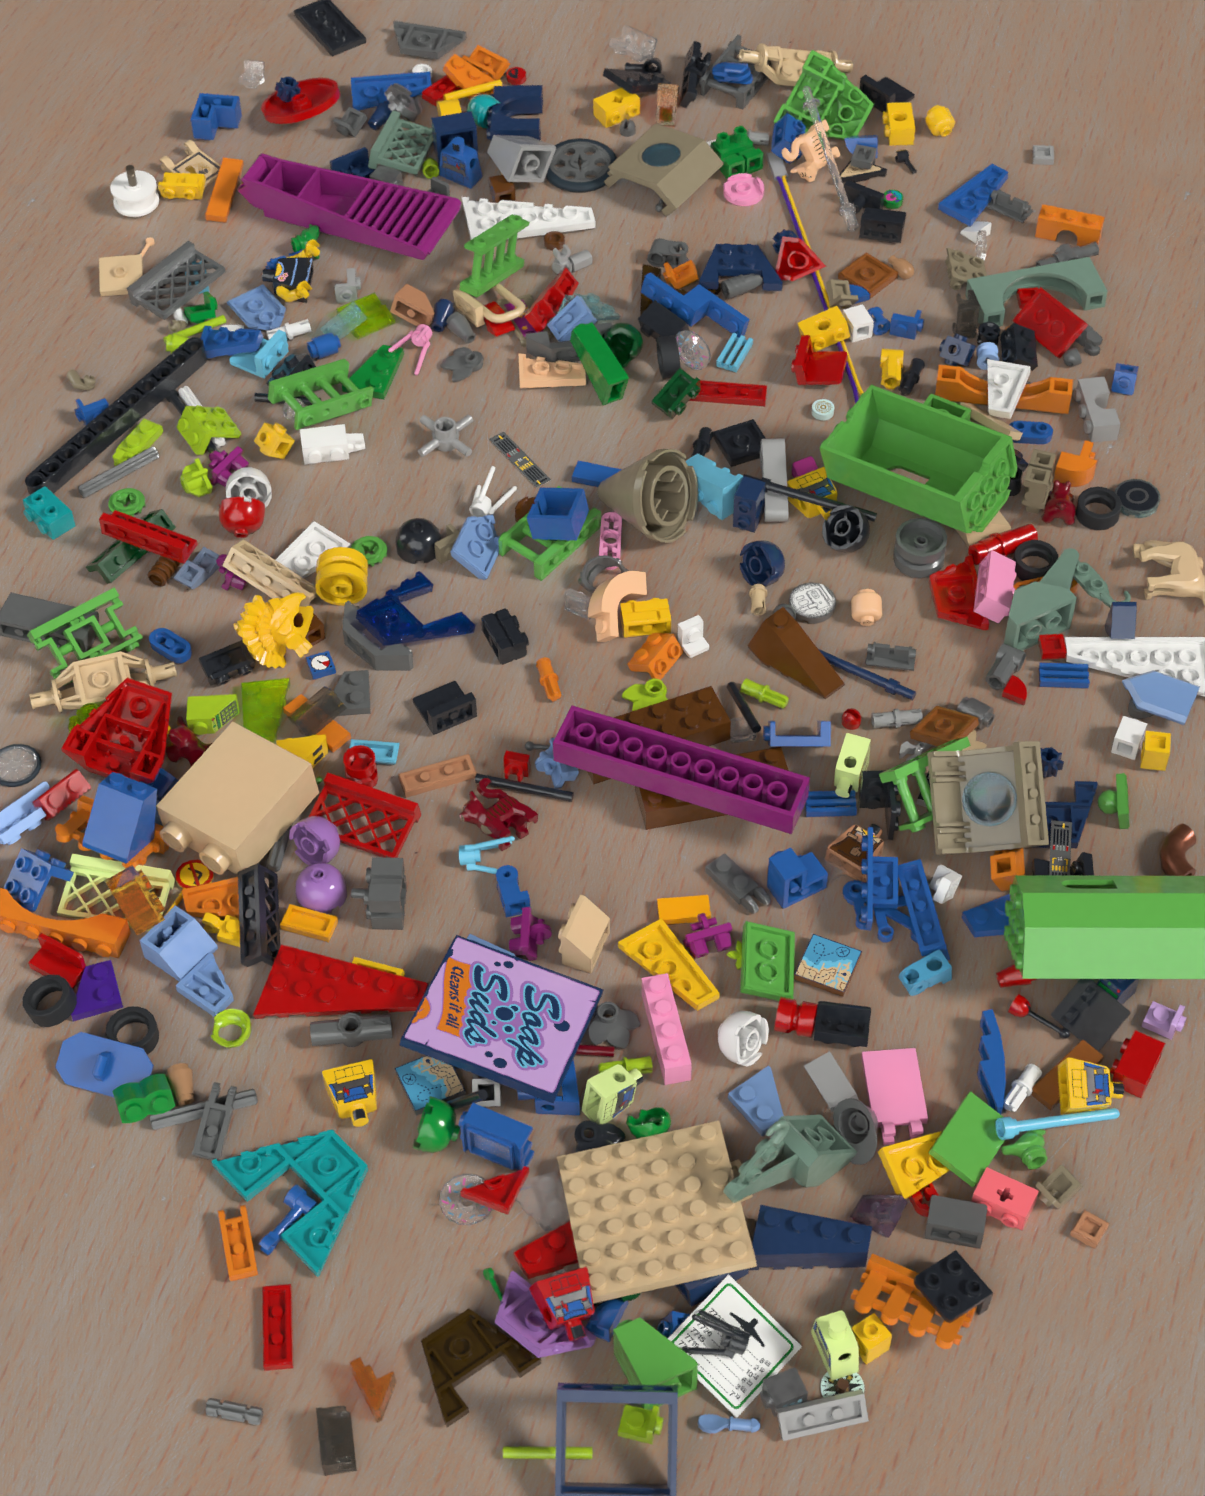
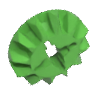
[108,488,145,517]
[351,536,387,567]

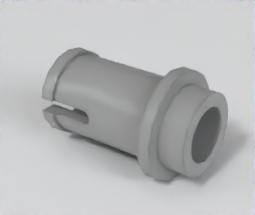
[747,130,769,146]

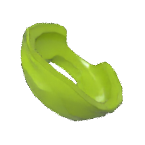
[211,1008,252,1048]

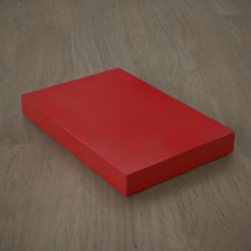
[1012,287,1088,359]

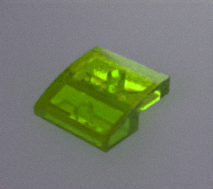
[336,292,396,339]

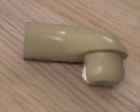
[66,370,96,391]

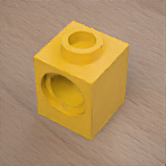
[1140,731,1171,771]
[851,1313,892,1365]

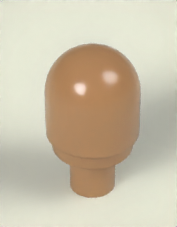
[888,255,915,279]

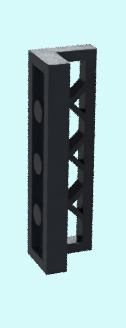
[238,863,281,967]

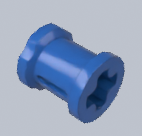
[867,307,891,335]

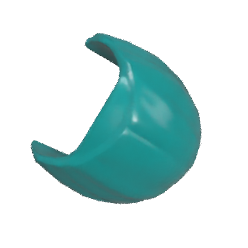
[466,94,500,129]

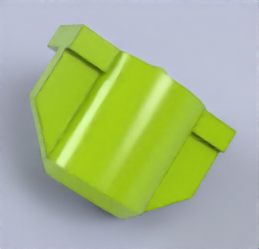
[180,458,213,497]

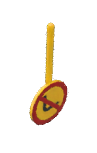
[165,859,214,915]

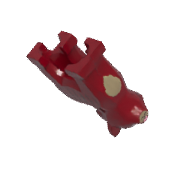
[460,778,538,851]

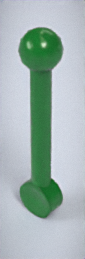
[483,1268,503,1302]

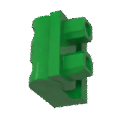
[711,126,763,180]

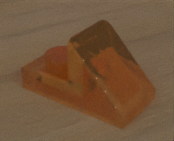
[350,1357,396,1423]

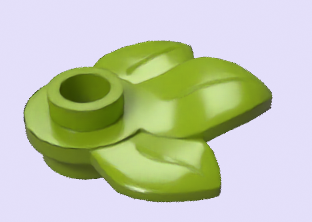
[622,678,668,711]

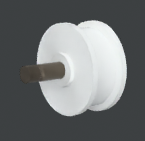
[110,165,159,217]

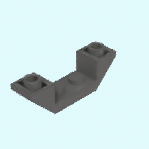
[526,322,612,363]
[342,601,414,671]

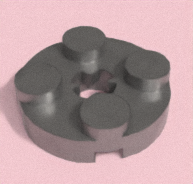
[385,83,422,122]

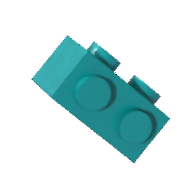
[23,486,76,540]

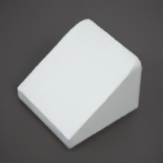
[960,221,992,244]

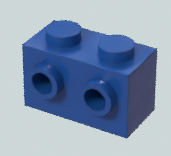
[771,113,806,164]

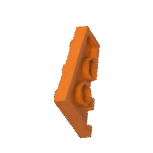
[443,54,503,100]

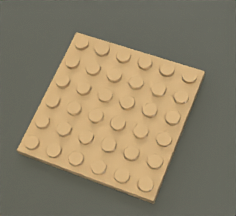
[557,1121,757,1303]

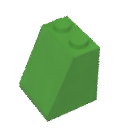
[613,1317,698,1410]

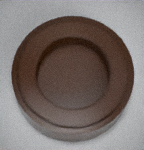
[544,231,565,251]

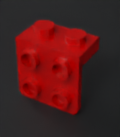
[791,335,848,385]

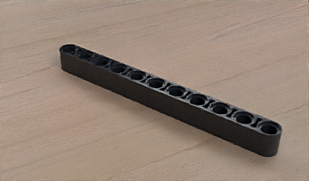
[25,337,208,495]

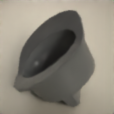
[833,1098,878,1165]

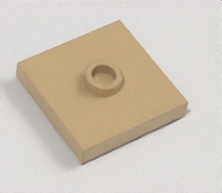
[99,254,143,296]

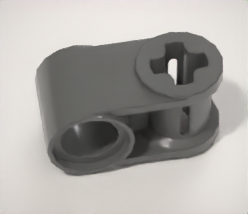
[647,238,689,269]

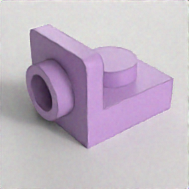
[1141,1001,1187,1040]

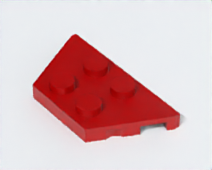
[929,555,989,631]

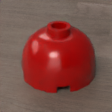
[219,497,265,538]

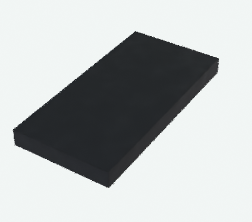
[294,0,366,57]

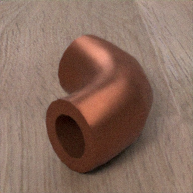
[1159,823,1196,876]

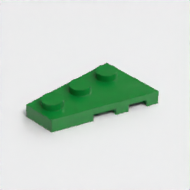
[342,345,404,400]

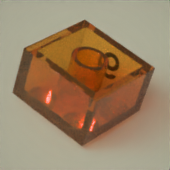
[105,865,165,935]

